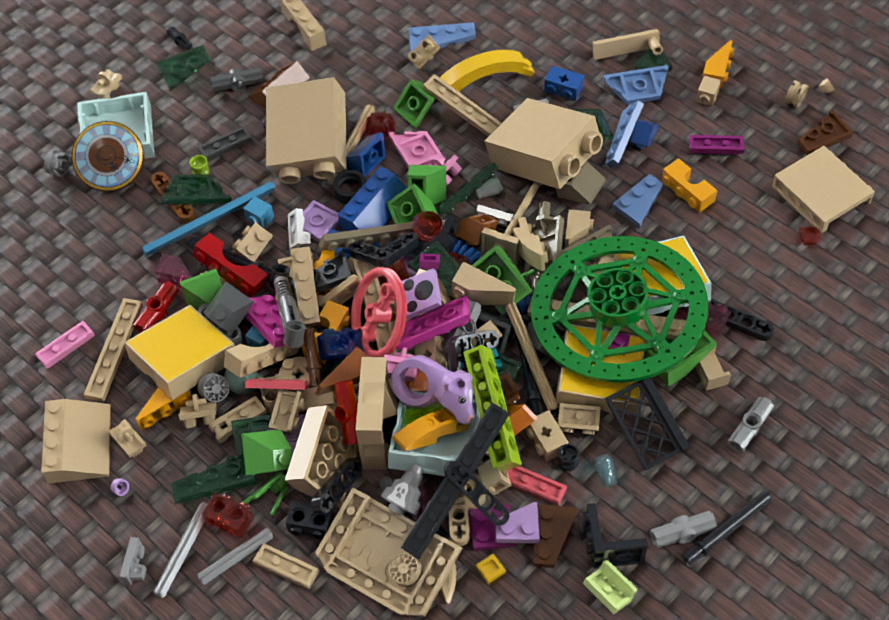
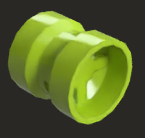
[189,155,210,180]

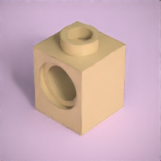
[696,76,721,106]
[478,459,512,495]

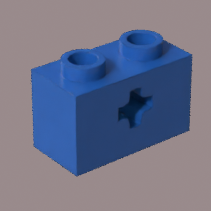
[544,65,584,101]

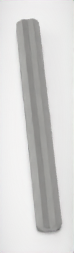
[153,502,211,598]

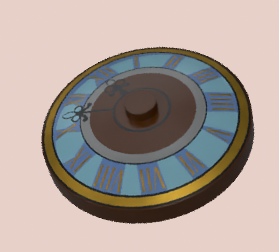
[71,121,145,192]

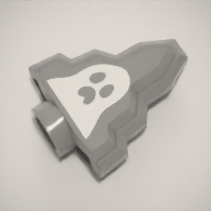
[381,464,422,516]

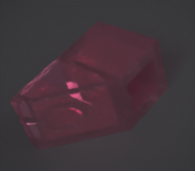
[155,254,192,288]

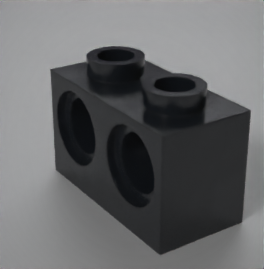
[285,500,335,540]

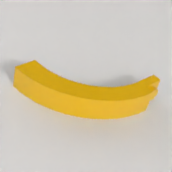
[440,50,535,92]

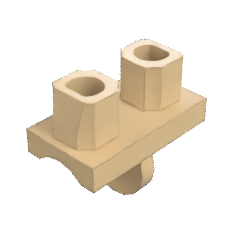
[408,35,440,69]
[90,69,122,99]
[179,394,217,428]
[108,419,147,457]

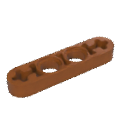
[151,172,195,224]

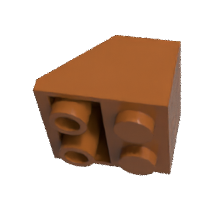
[453,213,498,246]

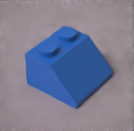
[346,132,386,177]

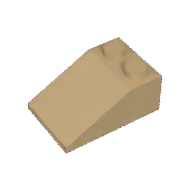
[451,262,516,306]

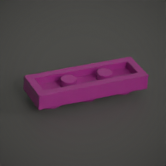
[689,135,744,154]

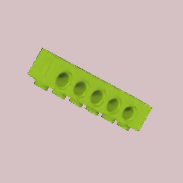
[463,345,522,471]

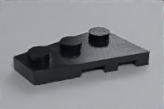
[293,250,351,293]

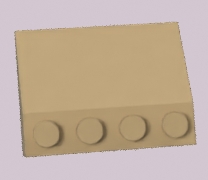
[41,399,111,484]
[285,405,359,509]

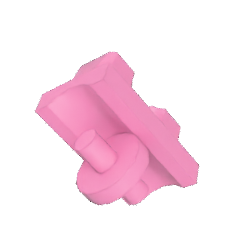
[431,154,462,186]
[384,347,420,382]

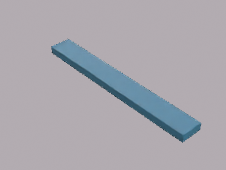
[142,181,275,257]

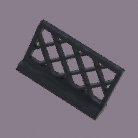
[605,378,690,471]

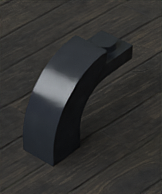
[404,214,461,261]

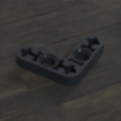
[348,232,419,267]
[448,330,499,373]

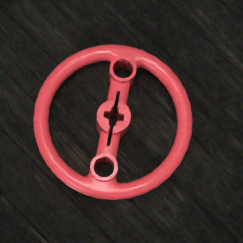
[351,267,407,357]

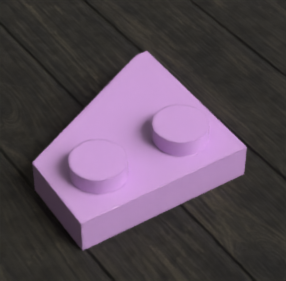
[495,502,539,543]

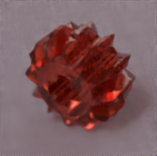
[366,110,395,137]

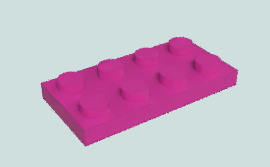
[245,295,304,348]
[396,295,471,352]

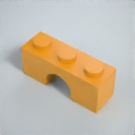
[661,158,717,213]
[302,300,351,364]

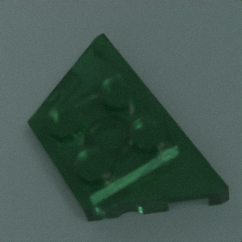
[161,174,232,204]

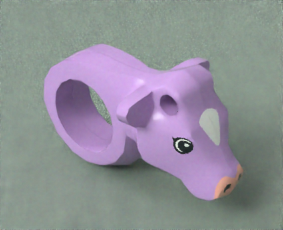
[391,355,475,424]

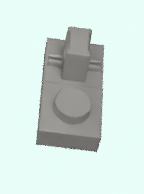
[120,537,147,586]

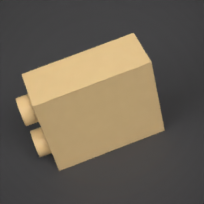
[266,77,347,184]
[484,98,603,189]

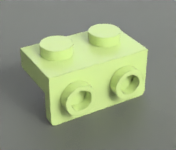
[583,560,637,614]

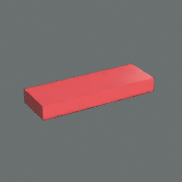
[245,378,309,390]
[507,466,567,506]

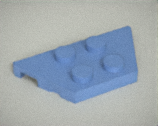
[603,65,668,105]

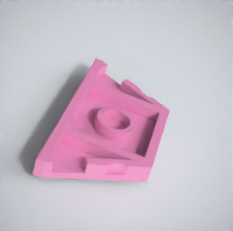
[388,131,442,169]

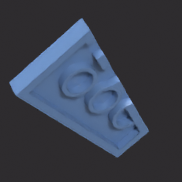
[409,22,476,51]
[605,100,644,168]

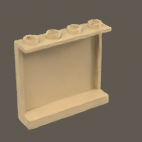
[772,146,875,233]

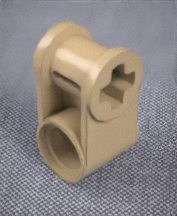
[259,373,279,413]

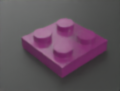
[468,504,516,551]

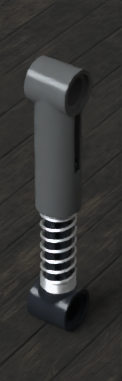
[270,264,305,348]

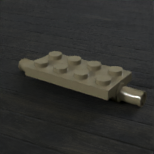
[524,201,564,298]

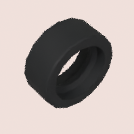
[333,170,366,204]

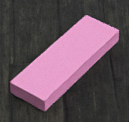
[35,321,95,369]

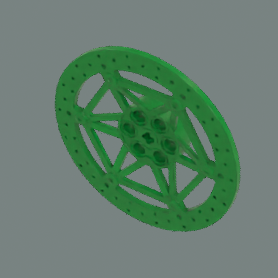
[531,236,708,383]

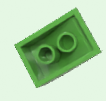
[471,245,532,315]
[644,330,717,387]

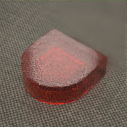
[799,226,821,246]

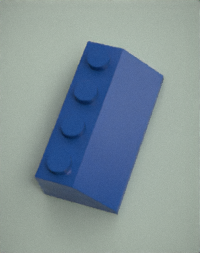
[338,166,407,231]

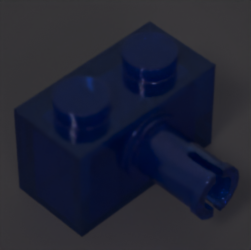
[316,327,364,360]

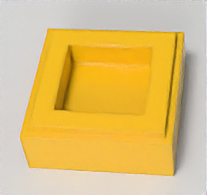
[476,554,506,584]

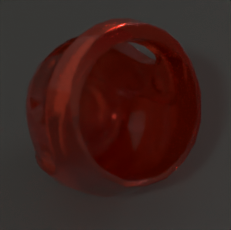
[412,210,443,241]

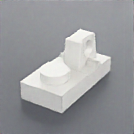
[476,205,514,227]
[288,208,311,249]

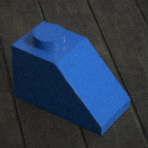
[630,120,659,149]

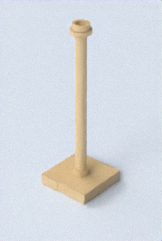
[481,181,544,266]

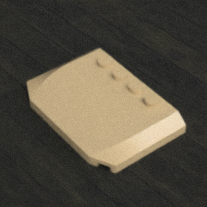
[315,487,462,616]

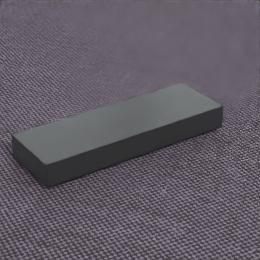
[197,126,253,162]

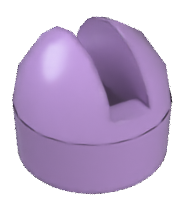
[110,478,129,496]

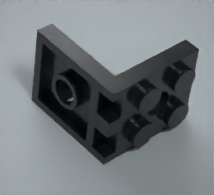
[582,503,648,569]

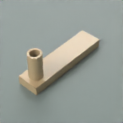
[593,29,663,60]

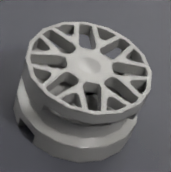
[44,149,70,177]
[197,372,229,402]

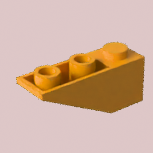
[702,40,735,89]
[136,387,193,430]

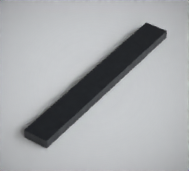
[401,402,510,560]

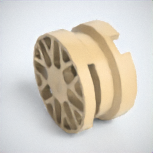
[785,80,808,108]
[389,553,422,586]

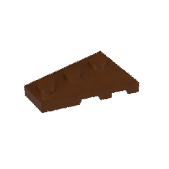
[797,109,853,155]
[533,504,579,568]

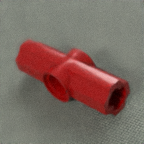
[133,281,179,333]
[334,380,358,445]

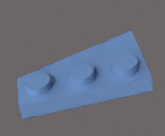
[612,174,663,228]

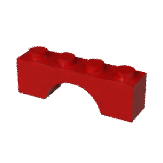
[193,233,268,298]

